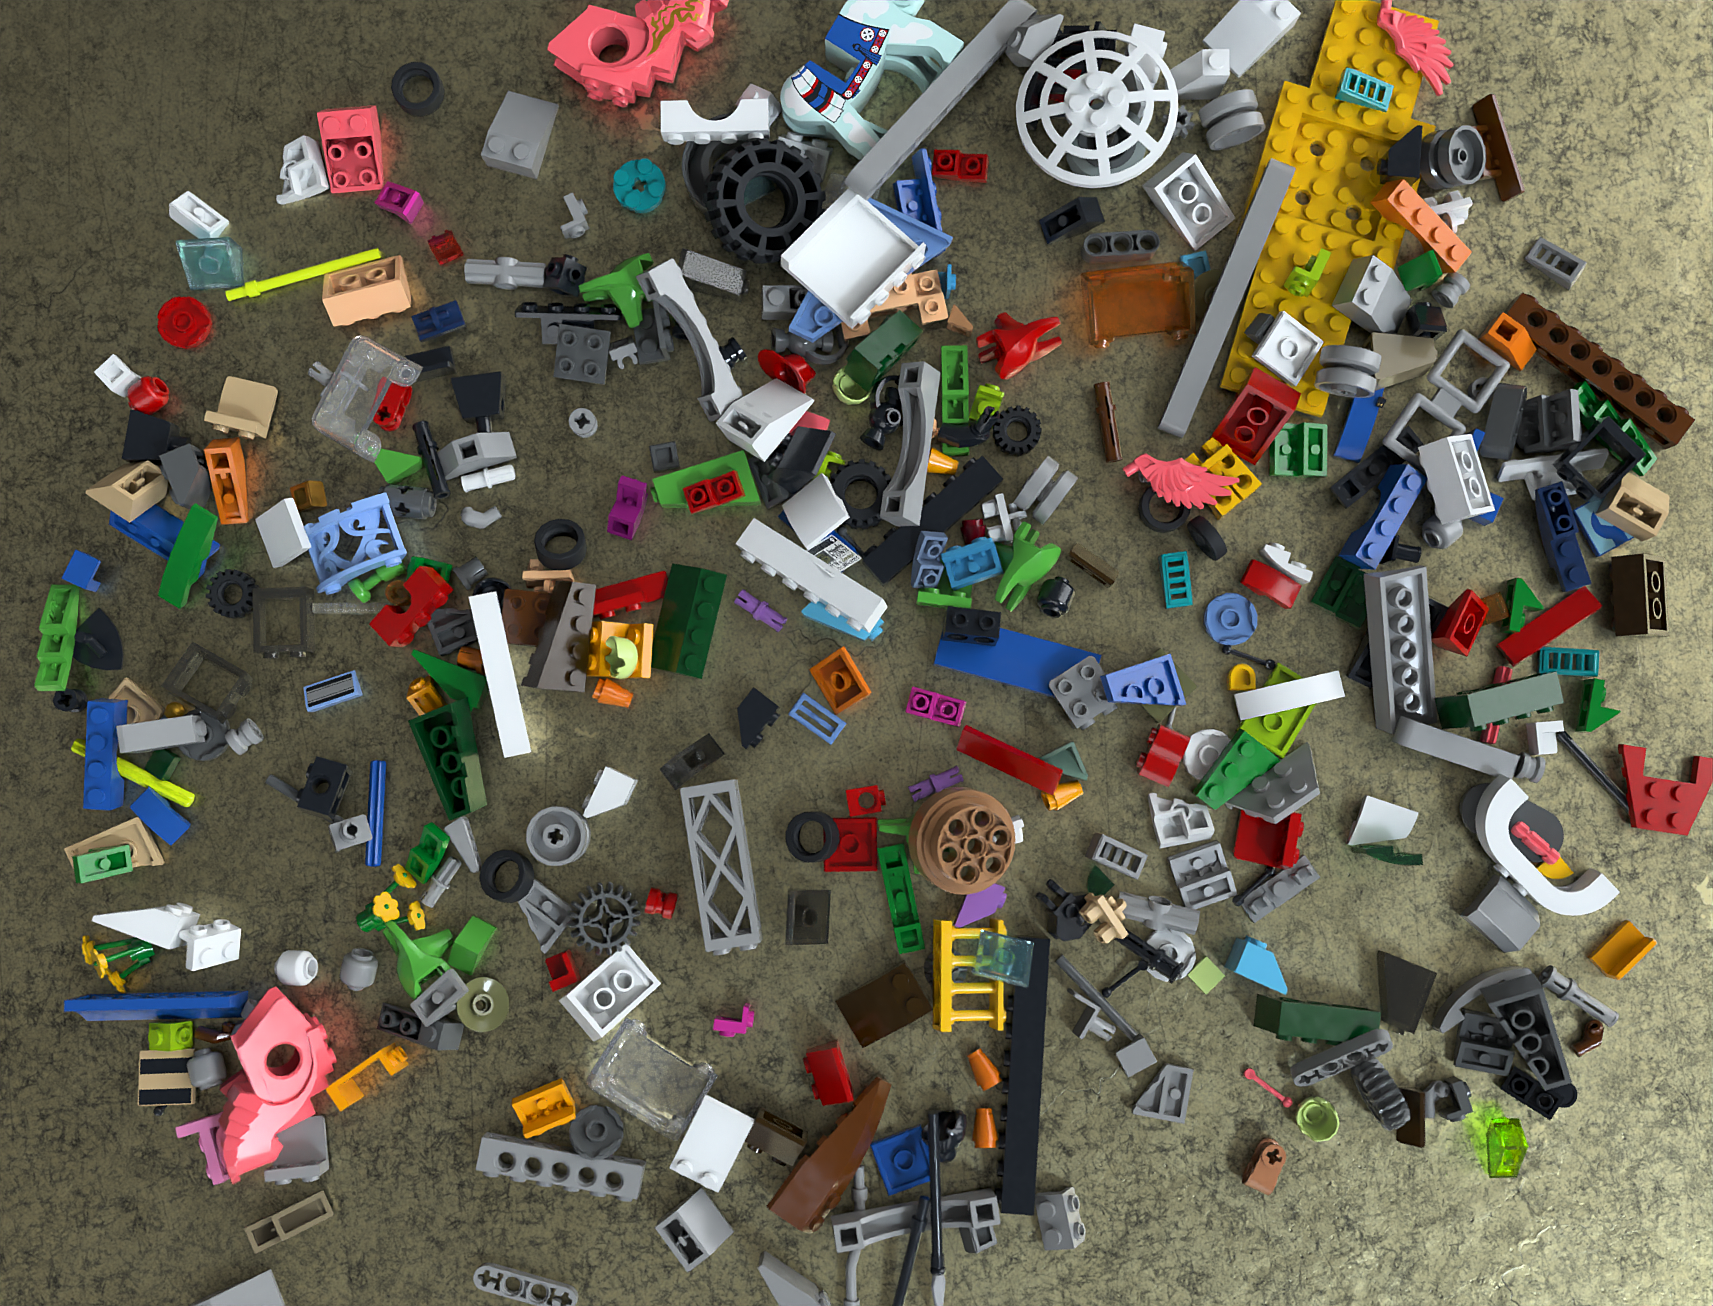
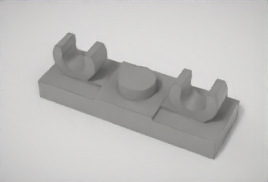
[1241,855,1320,923]

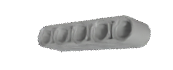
[1392,716,1521,779]

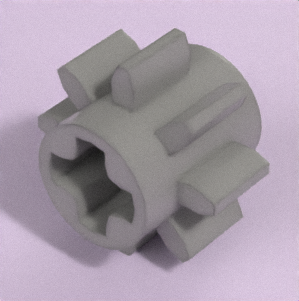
[1161,105,1195,140]

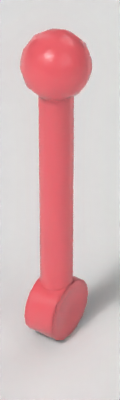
[1244,1068,1293,1108]

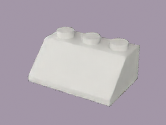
[1418,434,1495,524]

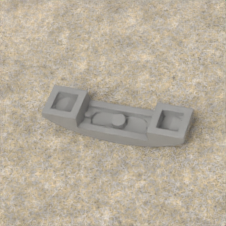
[1431,966,1532,1034]

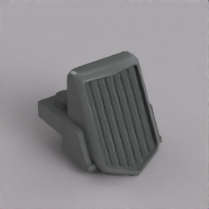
[1516,389,1582,453]

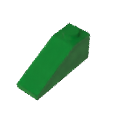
[411,649,489,712]

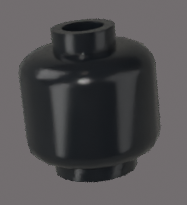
[1037,577,1075,618]

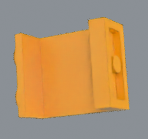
[325,1043,409,1112]

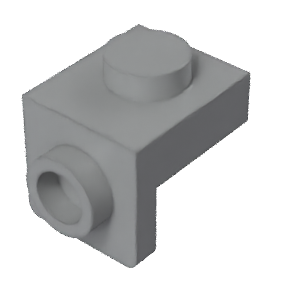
[560,192,589,239]

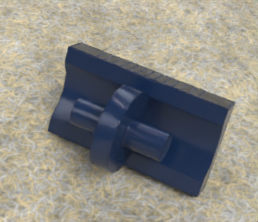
[411,300,466,342]

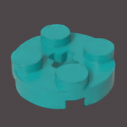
[613,158,666,213]

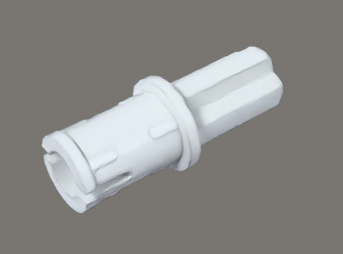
[461,465,515,492]

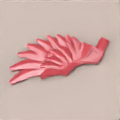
[1377,0,1454,96]
[1122,453,1239,510]

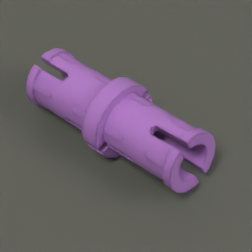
[734,589,787,632]
[908,765,964,802]

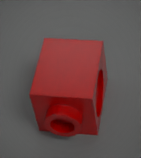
[846,785,886,817]

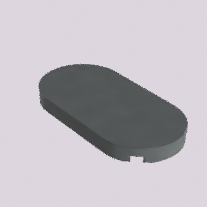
[1459,783,1564,862]

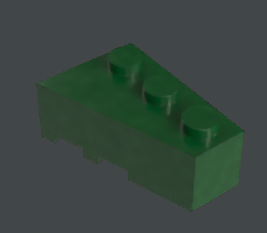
[844,310,923,392]

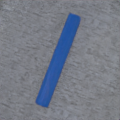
[365,760,386,867]

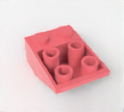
[317,105,384,193]

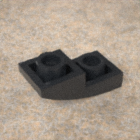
[1500,1066,1565,1120]

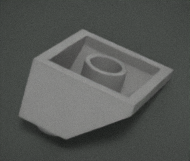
[1005,14,1064,67]

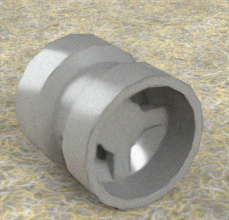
[1432,272,1470,309]
[225,718,264,755]

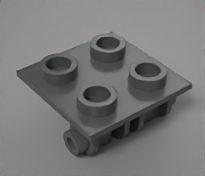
[553,324,611,385]

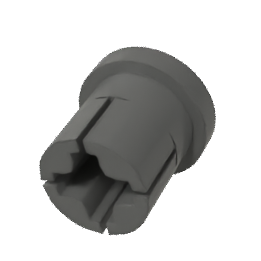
[452,556,488,591]

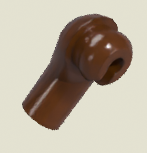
[1571,1019,1604,1057]
[194,1021,236,1044]

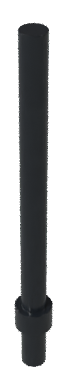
[892,1195,930,1306]

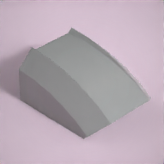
[1460,875,1540,953]

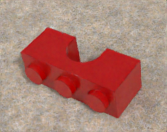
[369,566,453,647]

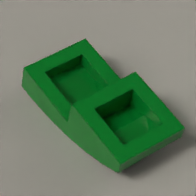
[405,822,450,884]

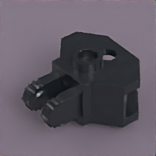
[1035,879,1094,941]

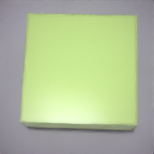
[1187,956,1225,995]

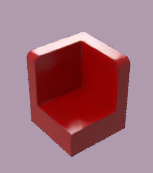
[545,949,582,992]

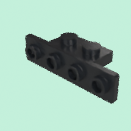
[515,302,623,344]

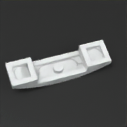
[1234,670,1345,720]

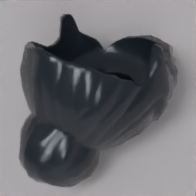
[920,1109,967,1163]

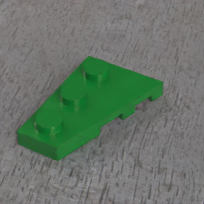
[1192,729,1281,810]

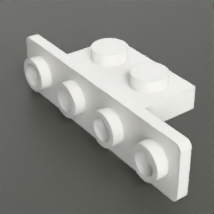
[1497,448,1609,500]

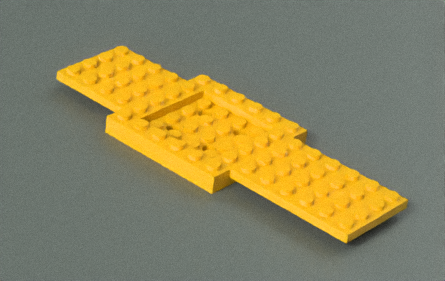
[1219,0,1439,418]

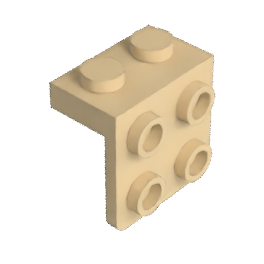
[204,376,278,440]

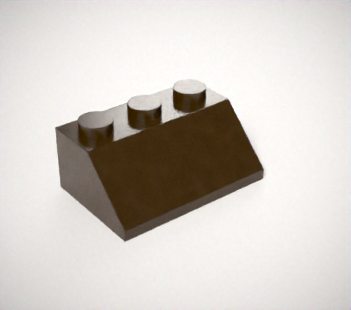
[1609,553,1669,638]

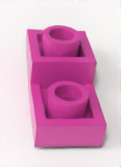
[905,687,966,727]

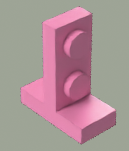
[175,1111,229,1185]

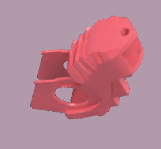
[216,986,337,1185]

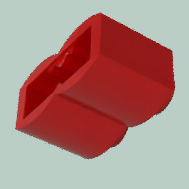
[1135,724,1191,787]

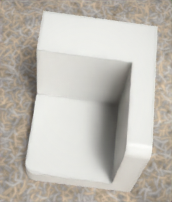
[94,354,141,398]
[1526,720,1564,755]

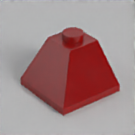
[1431,589,1489,657]

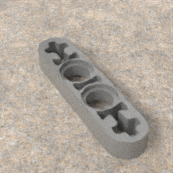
[1290,1029,1393,1087]
[473,1262,578,1306]

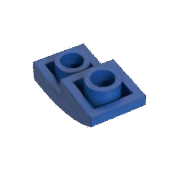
[130,787,191,846]

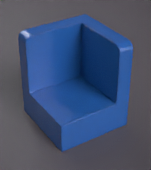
[61,549,101,592]

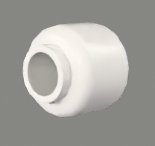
[274,950,318,986]

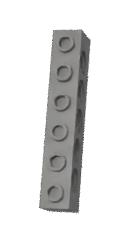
[476,1132,646,1202]

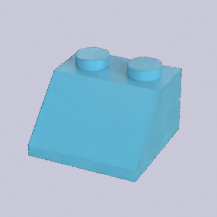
[1224,936,1288,995]

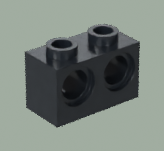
[942,606,1001,646]

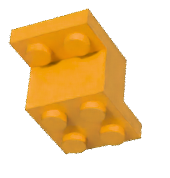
[586,621,653,679]

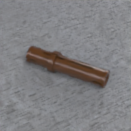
[1093,381,1123,463]

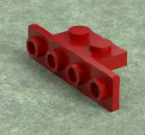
[593,571,668,620]

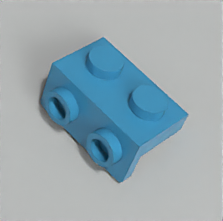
[940,537,1004,590]

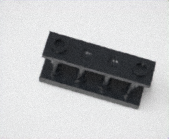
[1024,21,1110,131]

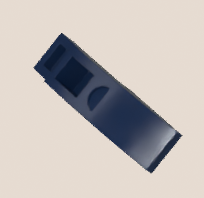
[1535,481,1592,593]

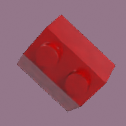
[803,1039,854,1106]

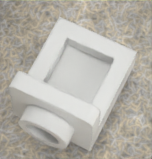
[735,83,782,127]

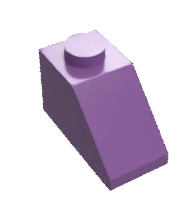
[953,883,1007,928]

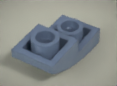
[911,531,948,589]

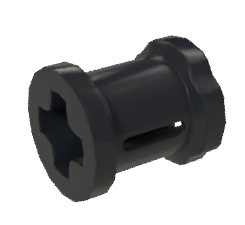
[53,688,88,713]

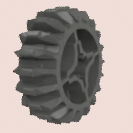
[567,882,641,955]
[1351,1058,1410,1131]

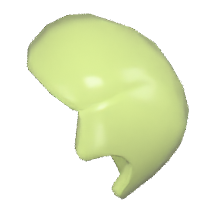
[832,365,871,405]
[605,636,638,679]
[1295,1096,1340,1142]

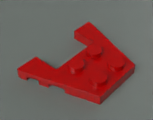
[1618,744,1713,836]

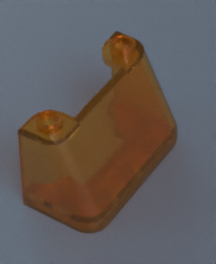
[1081,262,1196,348]

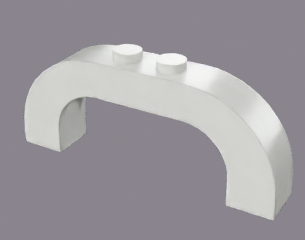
[1475,774,1620,916]

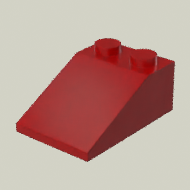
[1209,367,1301,465]

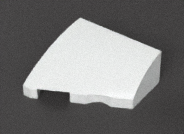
[276,135,329,205]
[1148,793,1215,848]
[1346,795,1418,846]

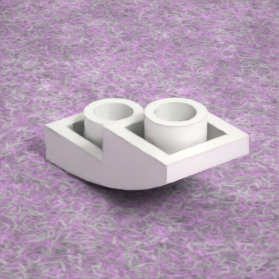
[1258,542,1313,585]

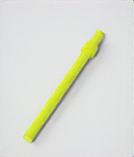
[225,248,381,301]

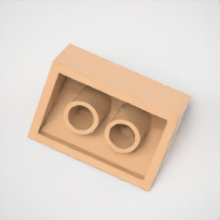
[322,255,411,327]

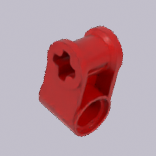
[371,377,412,432]

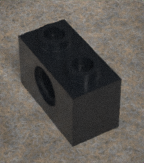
[296,756,352,822]

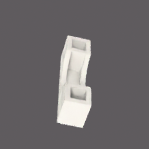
[661,99,770,145]

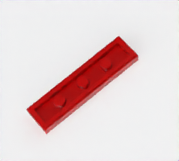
[1496,586,1602,668]
[956,725,1063,795]

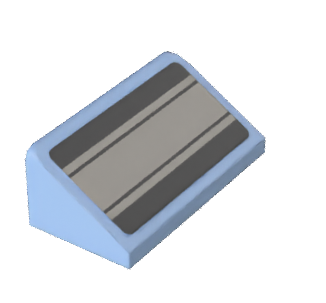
[303,670,363,712]

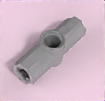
[464,257,547,289]
[1118,891,1200,935]

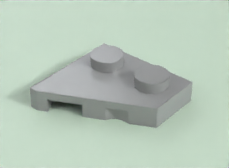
[518,879,576,954]
[1131,1063,1194,1124]

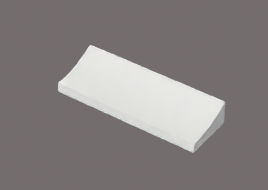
[469,592,531,758]

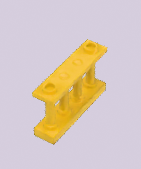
[933,918,1007,1032]

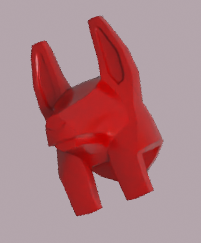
[976,312,1062,380]

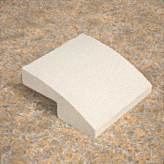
[782,473,849,550]

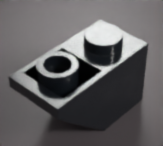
[737,687,780,750]

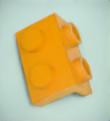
[512,1078,576,1139]

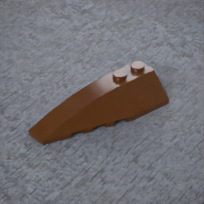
[766,1077,892,1234]

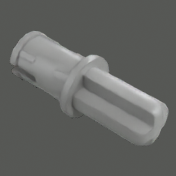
[419,856,461,908]

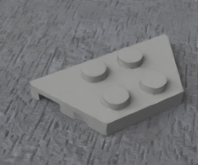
[1224,742,1320,824]

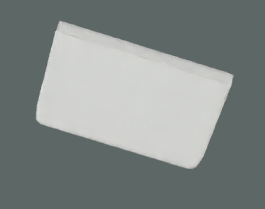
[169,191,229,246]

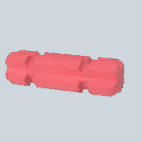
[1511,821,1560,865]

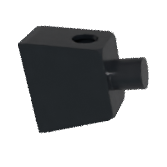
[451,371,506,433]
[122,410,192,464]

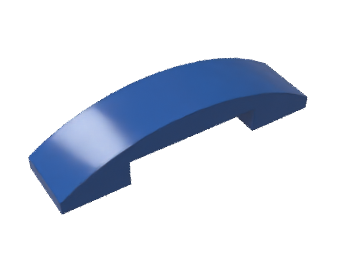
[1333,388,1384,463]

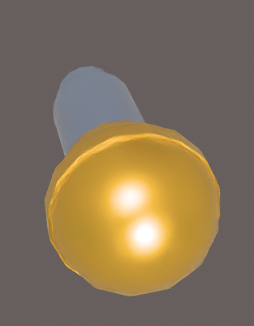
[160,702,185,720]

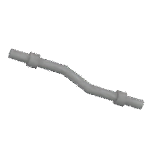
[843,1165,868,1306]

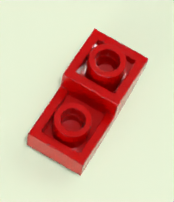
[932,149,989,183]
[682,470,746,514]
[1240,559,1302,609]

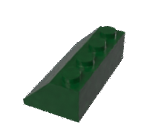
[651,563,727,679]

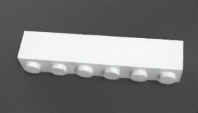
[736,518,888,633]

